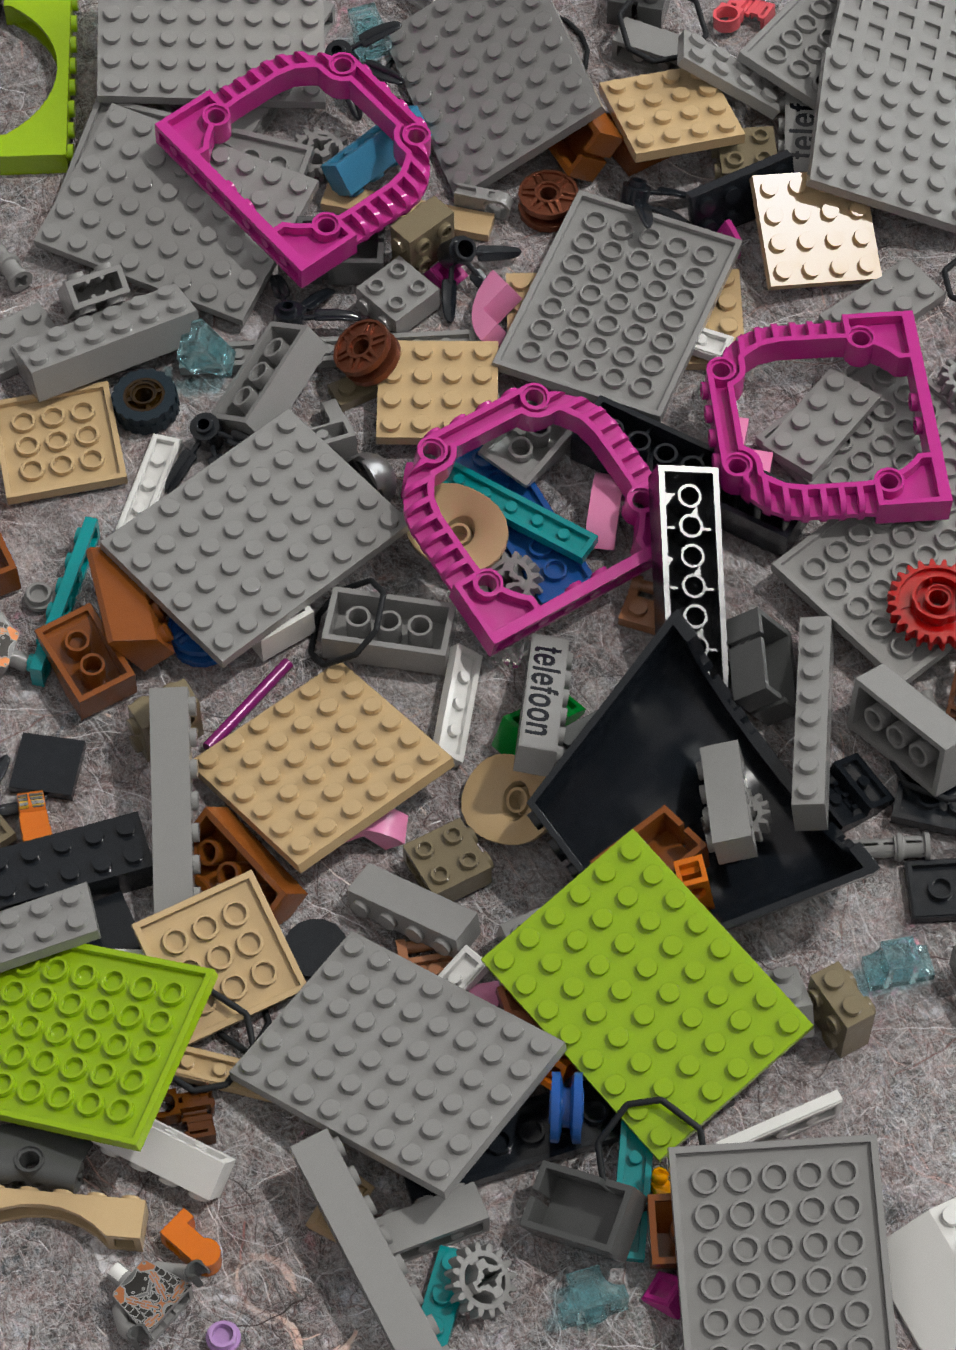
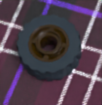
[111,368,180,436]

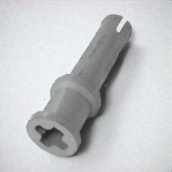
[0,241,33,292]
[852,832,931,862]

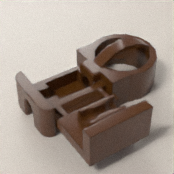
[155,1083,216,1145]

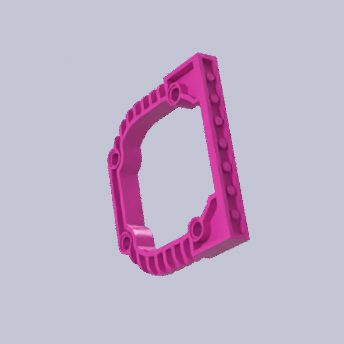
[155,51,431,289]
[700,310,953,524]
[402,383,652,657]

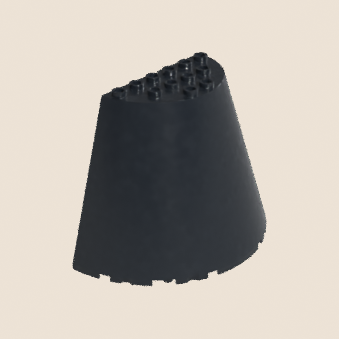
[526,609,881,931]

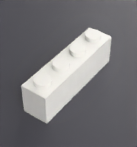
[91,1119,236,1202]

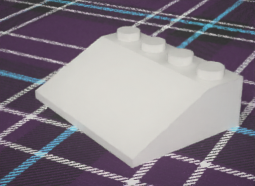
[887,1197,956,1350]

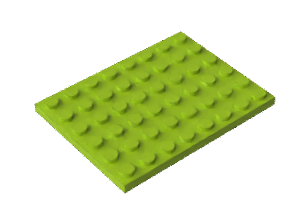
[481,828,814,1163]
[0,944,218,1152]

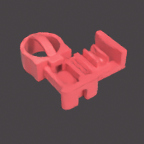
[713,0,775,33]

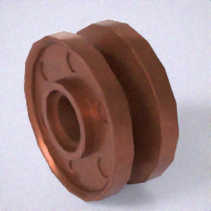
[518,170,579,233]
[333,319,401,387]

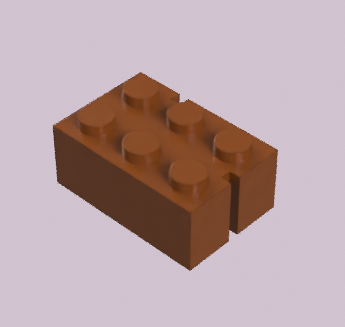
[548,113,624,182]
[590,805,710,875]

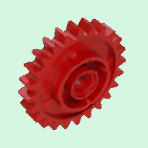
[886,558,956,651]

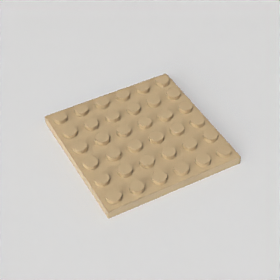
[194,662,455,874]

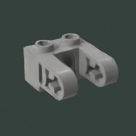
[292,398,358,459]

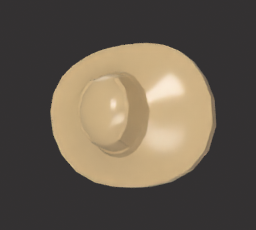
[407,483,509,569]
[461,754,546,845]

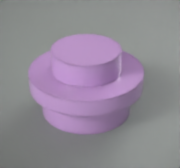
[206,1320,241,1350]

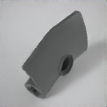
[0,1123,94,1194]

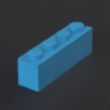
[320,105,432,198]

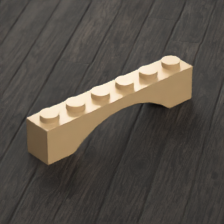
[0,1185,149,1252]

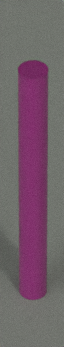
[203,658,293,750]

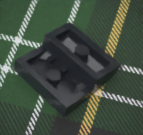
[828,753,895,833]

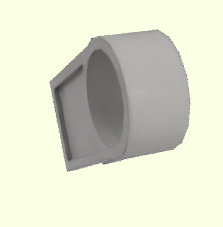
[454,183,513,220]

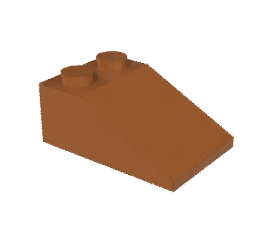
[34,603,137,720]

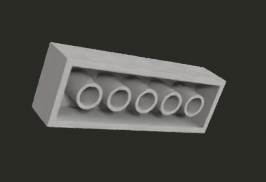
[12,283,204,402]

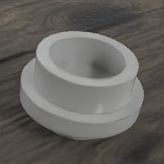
[24,582,55,612]

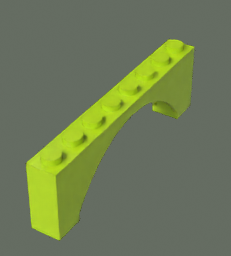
[0,0,79,175]

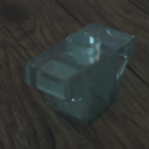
[348,2,392,62]
[176,318,236,379]
[861,935,935,992]
[557,1264,629,1330]

